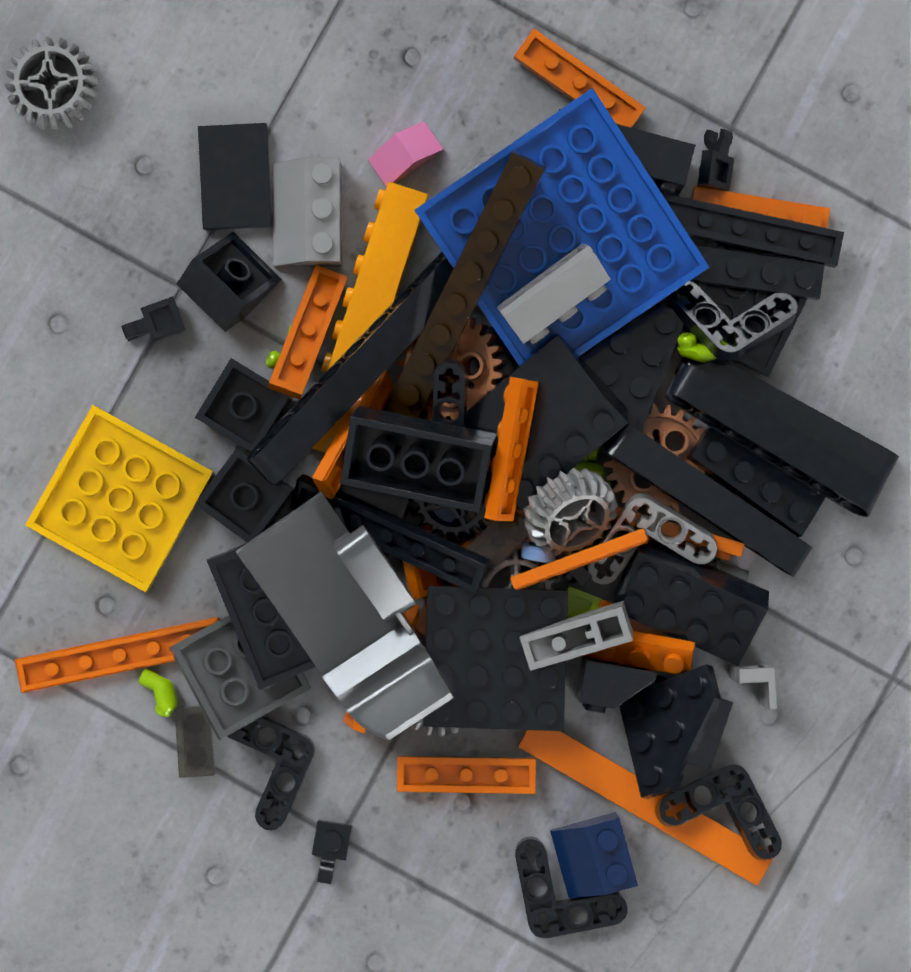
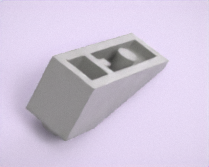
[520,601,634,671]

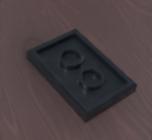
[198,123,272,230]

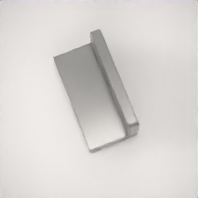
[729,663,777,710]

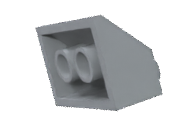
[273,157,342,267]
[496,244,611,344]

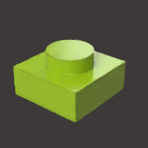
[567,586,601,619]

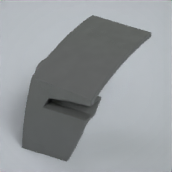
[236,492,454,741]

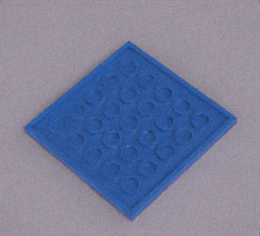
[414,88,709,366]

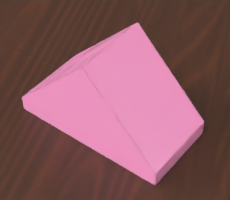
[368,121,444,187]

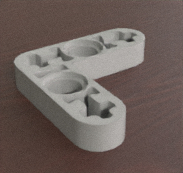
[588,493,717,584]

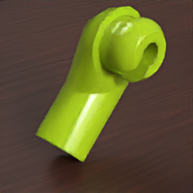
[138,668,178,717]

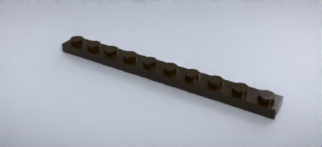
[383,150,547,418]

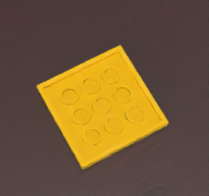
[25,404,215,592]

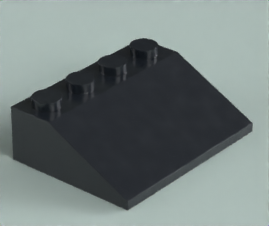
[466,333,629,510]

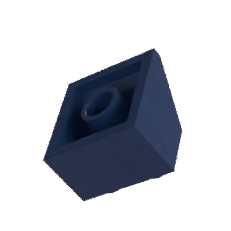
[550,812,638,898]

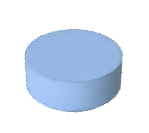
[521,541,556,563]

